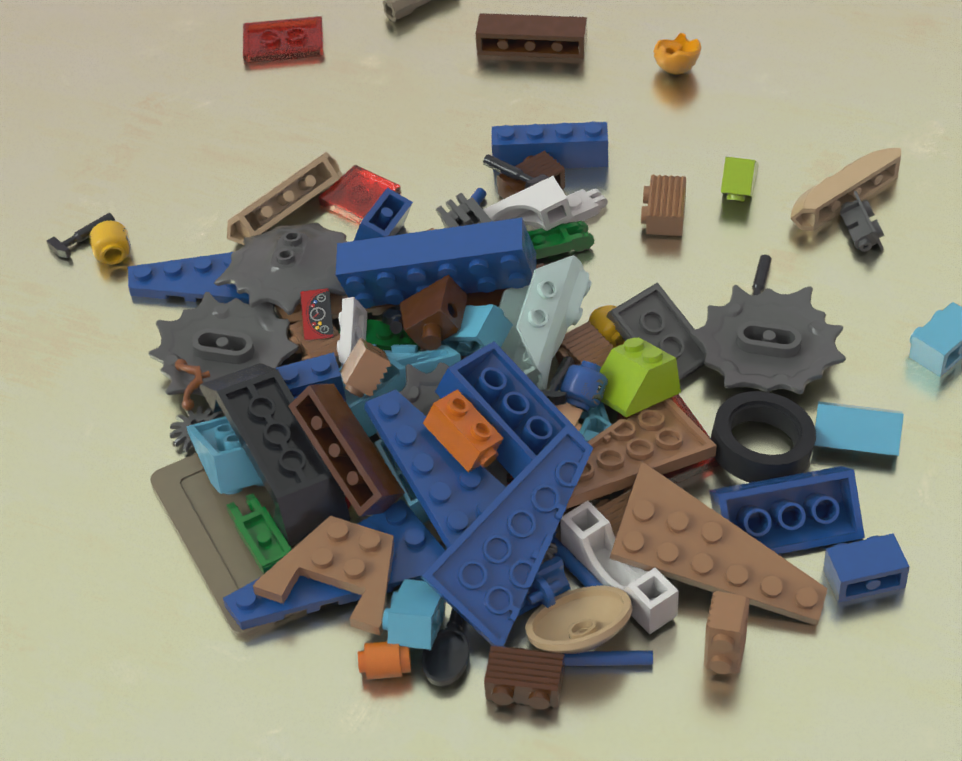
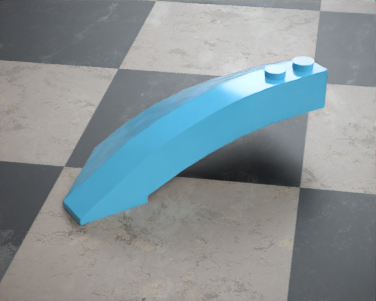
[186,344,461,495]

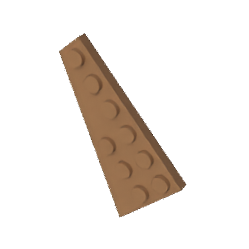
[566,398,717,509]
[610,461,828,626]

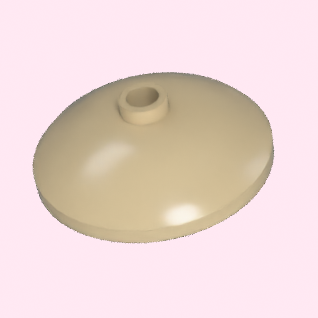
[525,586,633,654]

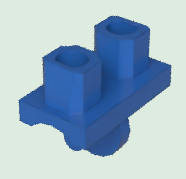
[518,556,571,616]

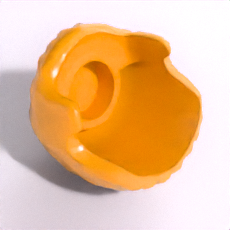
[653,33,701,75]

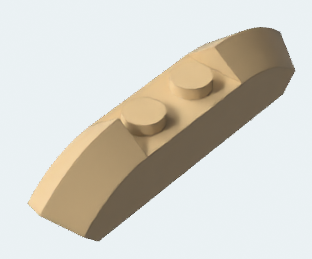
[790,148,901,231]
[227,152,343,245]

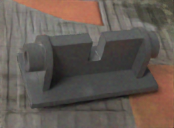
[840,191,885,252]

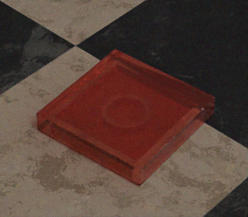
[319,165,401,224]

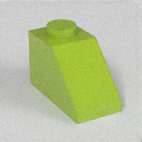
[721,156,759,202]

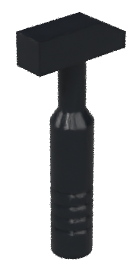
[483,154,549,189]
[46,213,115,258]
[752,254,772,295]
[541,356,574,406]

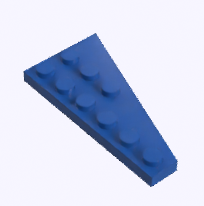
[128,252,249,304]
[421,424,593,646]
[223,499,445,630]

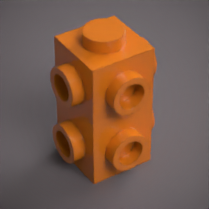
[423,389,504,473]

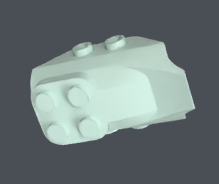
[499,255,592,390]

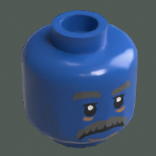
[560,360,608,412]

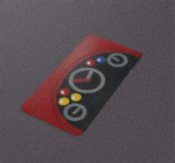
[300,288,334,340]

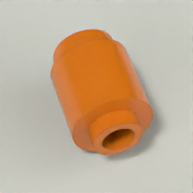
[358,641,411,680]

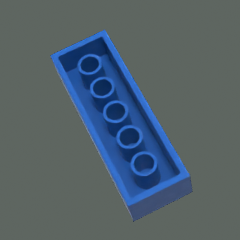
[335,217,536,309]

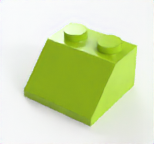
[600,337,681,417]

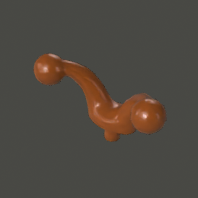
[175,359,211,411]

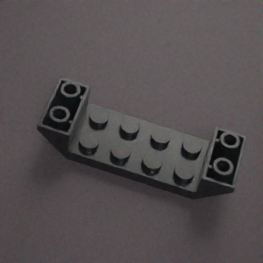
[200,363,351,546]

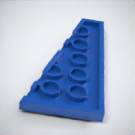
[364,389,557,549]

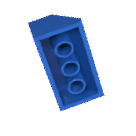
[491,121,608,172]
[435,341,585,479]
[709,466,865,554]

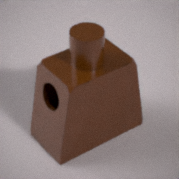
[400,274,468,351]

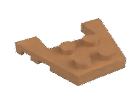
[253,516,395,636]

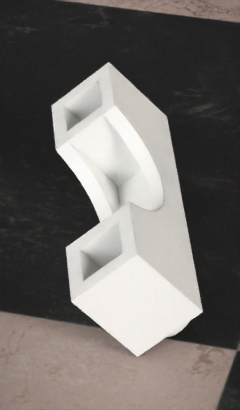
[460,176,573,231]
[560,501,679,634]

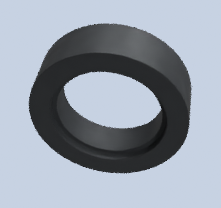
[710,391,816,483]

